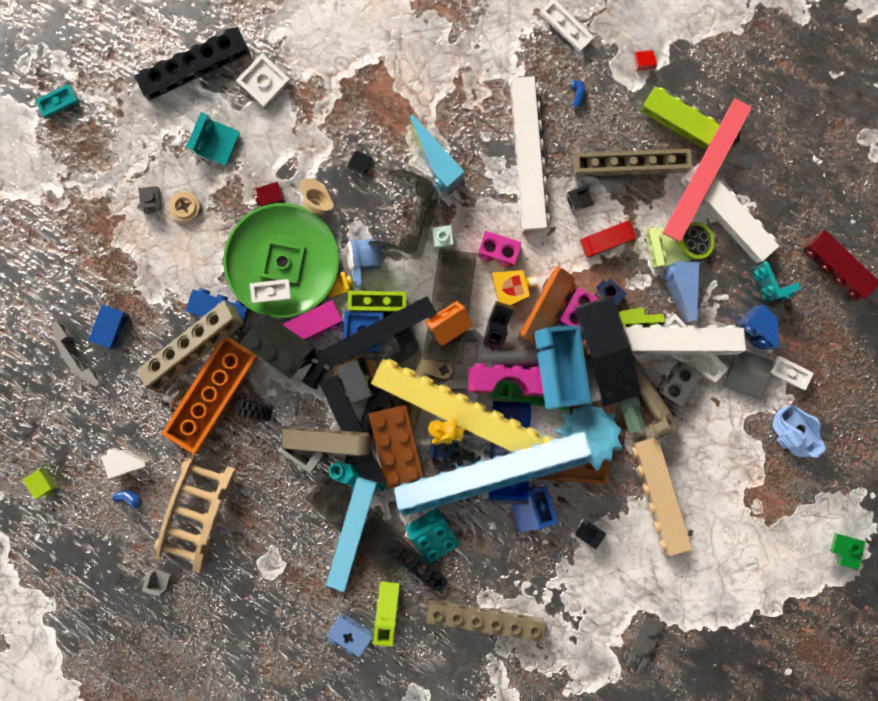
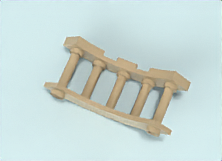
[154,454,235,573]

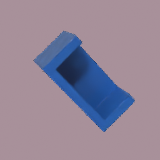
[88,305,129,349]

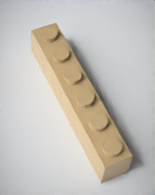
[631,436,692,556]

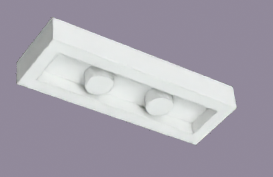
[540,0,594,53]

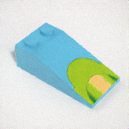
[410,114,464,195]

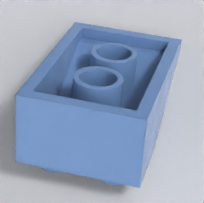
[664,261,699,324]

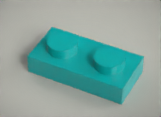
[35,83,79,119]

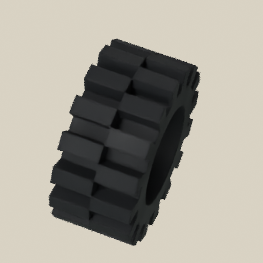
[235,399,273,421]

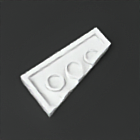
[662,314,728,383]

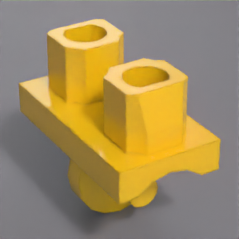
[428,419,464,445]

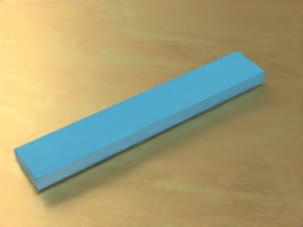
[326,477,377,592]

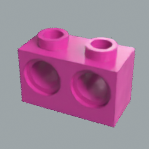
[478,231,522,268]
[558,287,598,331]

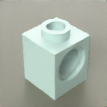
[432,225,454,250]

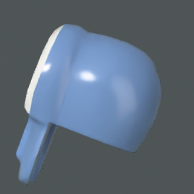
[346,239,384,289]

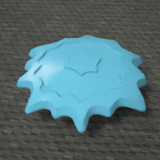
[554,403,622,471]

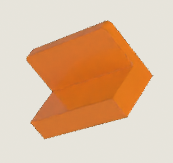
[424,301,473,346]

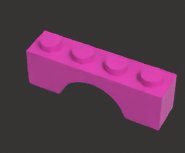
[468,364,544,396]

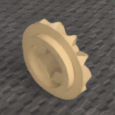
[169,191,200,222]

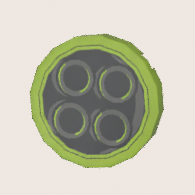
[678,222,714,260]

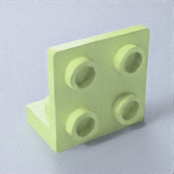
[645,227,690,269]

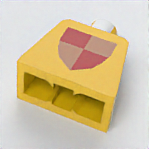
[491,270,538,306]

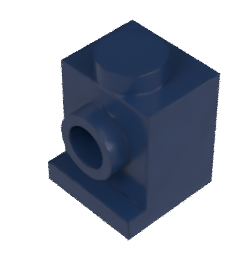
[430,437,458,459]

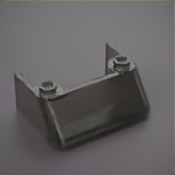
[368,169,439,260]

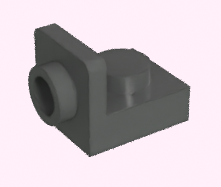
[137,186,161,214]

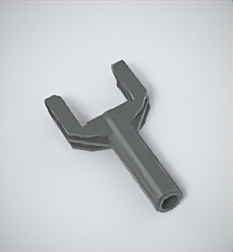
[441,330,540,390]

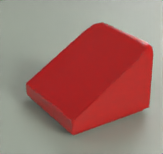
[634,50,657,71]

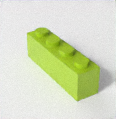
[640,86,720,149]

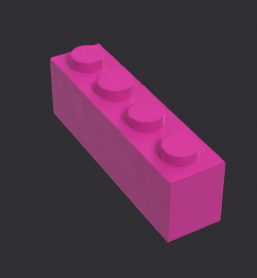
[282,300,344,341]

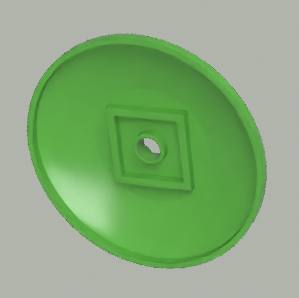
[223,203,339,318]

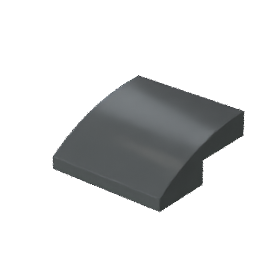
[724,351,774,400]

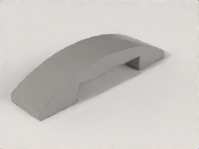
[53,321,105,386]

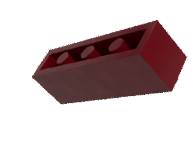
[803,230,878,301]

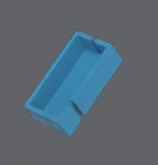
[534,325,592,409]

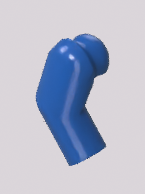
[571,80,586,108]
[113,490,141,509]

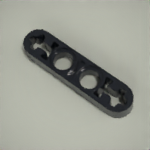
[385,537,447,591]

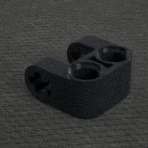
[386,327,420,364]

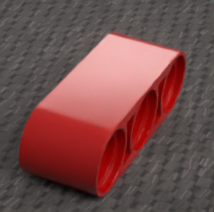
[579,220,637,258]

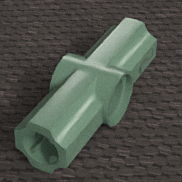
[617,396,646,433]

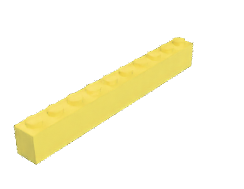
[371,359,554,452]

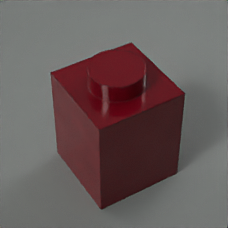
[254,181,286,207]

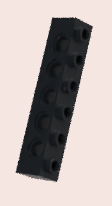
[134,27,251,101]

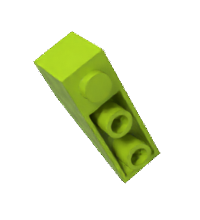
[373,581,400,647]

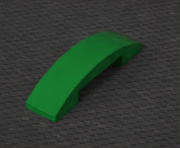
[492,380,569,411]

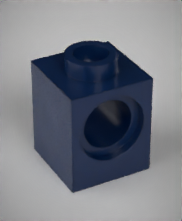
[595,278,627,306]

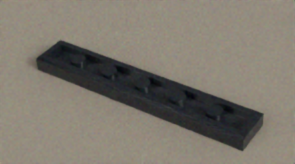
[323,296,437,367]
[319,375,386,485]

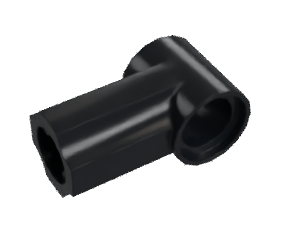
[302,349,332,390]

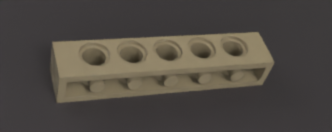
[573,149,692,177]
[137,301,244,392]
[426,599,546,642]

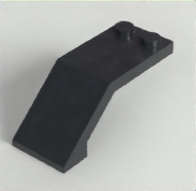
[574,295,641,407]

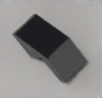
[483,301,514,349]

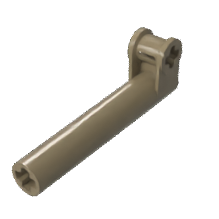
[406,353,454,432]
[633,355,680,440]

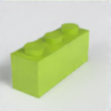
[348,291,407,313]

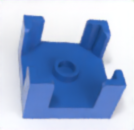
[343,311,386,353]

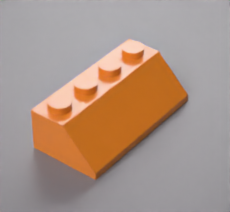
[518,265,576,346]

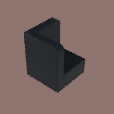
[566,184,593,213]
[575,518,607,550]

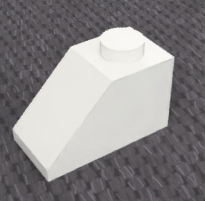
[101,447,151,479]

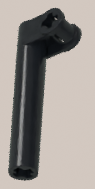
[340,386,406,473]

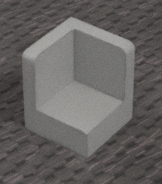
[142,569,172,597]

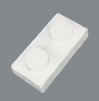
[250,279,292,304]
[771,356,814,390]

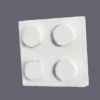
[236,54,290,108]

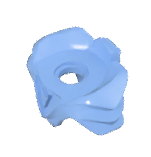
[772,405,825,457]

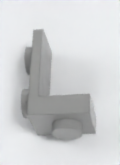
[279,447,325,474]

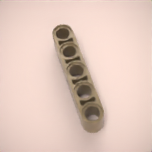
[282,427,369,455]

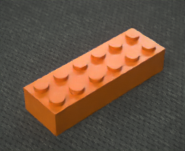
[161,336,259,454]

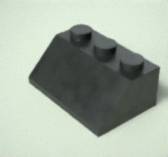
[241,314,314,379]

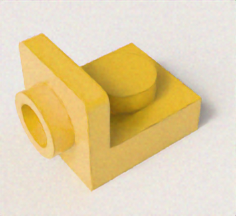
[328,272,353,298]

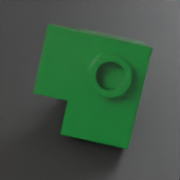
[830,533,866,570]

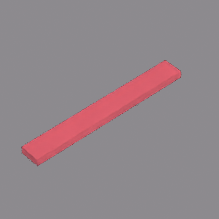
[662,99,752,242]

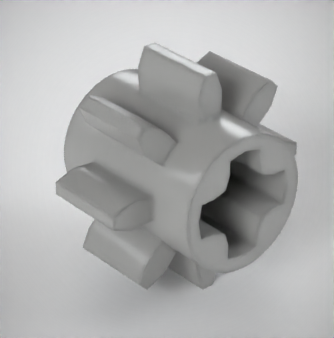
[159,386,183,410]

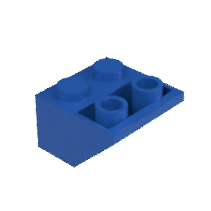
[736,304,779,350]
[508,484,558,532]

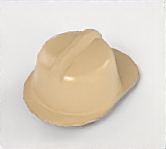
[300,178,334,217]

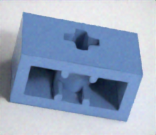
[327,612,373,657]

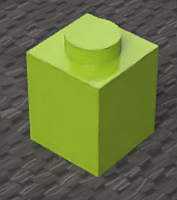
[23,468,58,500]

